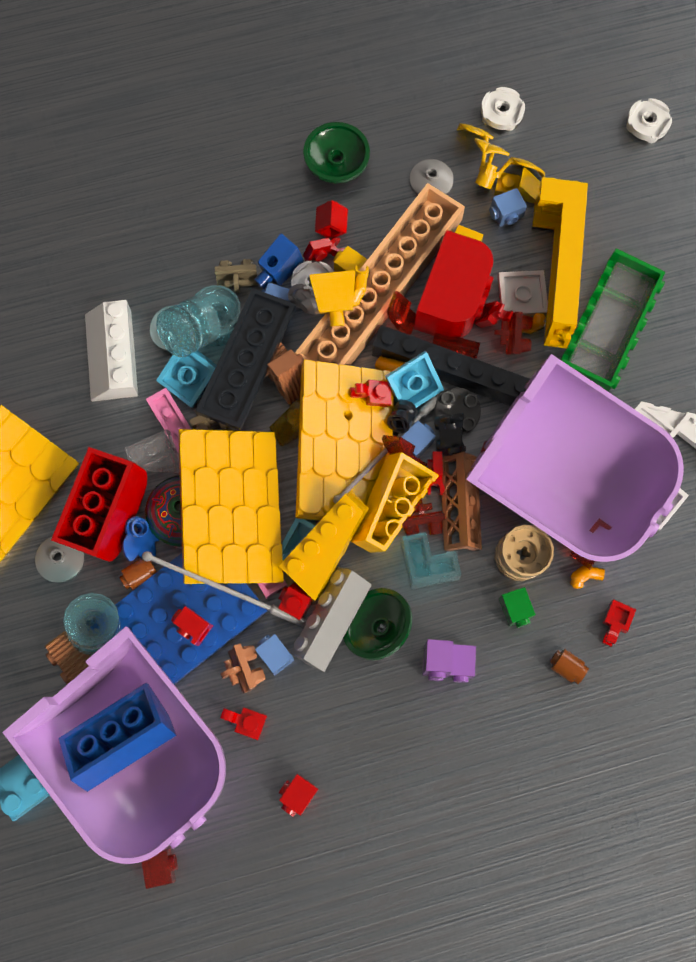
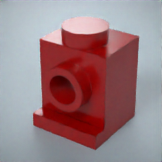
[171,606,213,646]

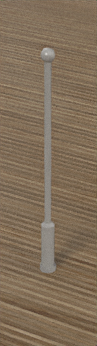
[333,385,449,504]
[142,551,308,629]

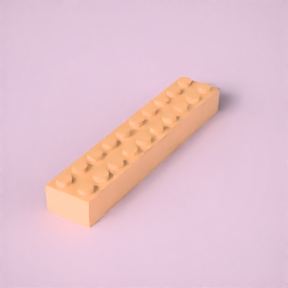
[295,183,465,366]

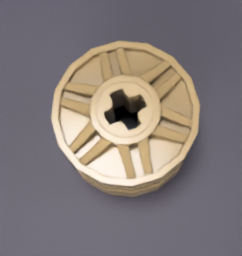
[494,525,554,581]

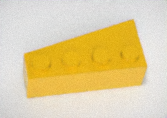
[351,452,439,553]
[279,491,369,601]

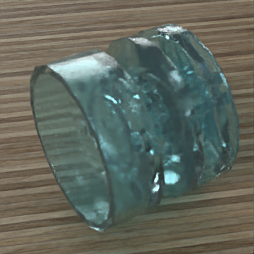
[191,285,240,346]
[156,296,221,358]
[63,593,121,655]

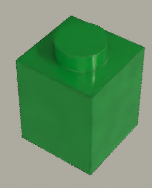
[499,587,536,628]

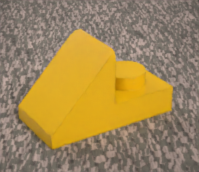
[494,167,541,204]

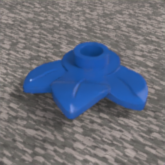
[122,516,160,561]

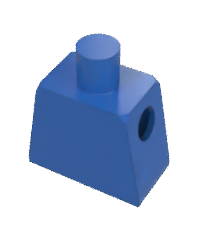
[254,233,304,289]

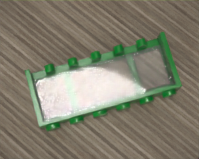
[560,248,665,391]

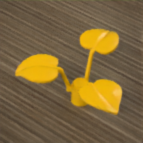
[457,123,545,189]

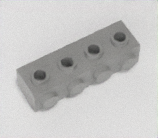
[290,567,372,672]

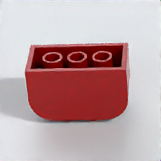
[414,230,494,341]
[51,447,147,562]

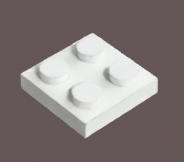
[498,270,548,318]

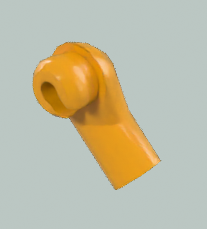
[512,313,546,334]
[570,566,605,589]

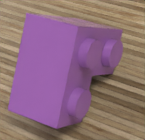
[422,639,476,683]

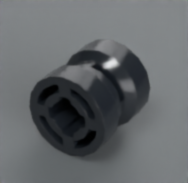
[387,400,417,433]

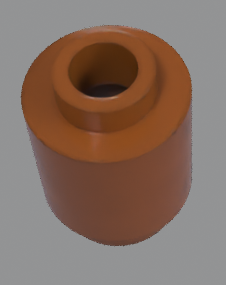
[119,558,157,590]
[550,649,589,684]

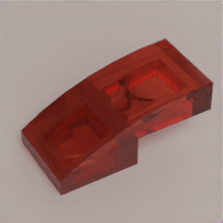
[387,291,416,335]
[382,435,427,467]

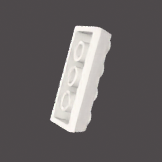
[85,300,138,402]

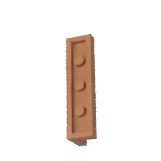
[442,452,482,551]

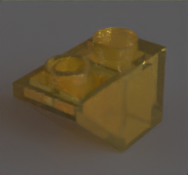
[269,399,300,446]

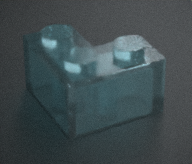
[401,532,462,590]

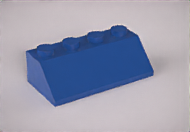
[58,682,177,792]

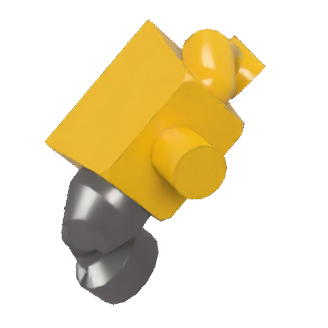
[288,265,369,327]

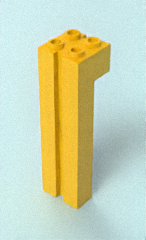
[532,177,588,349]

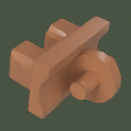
[221,644,266,694]

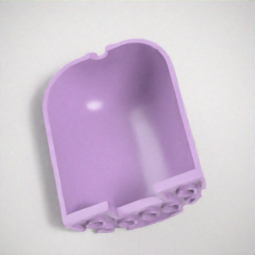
[466,354,684,562]
[2,626,226,864]

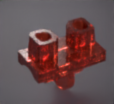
[494,312,533,355]
[402,498,445,539]

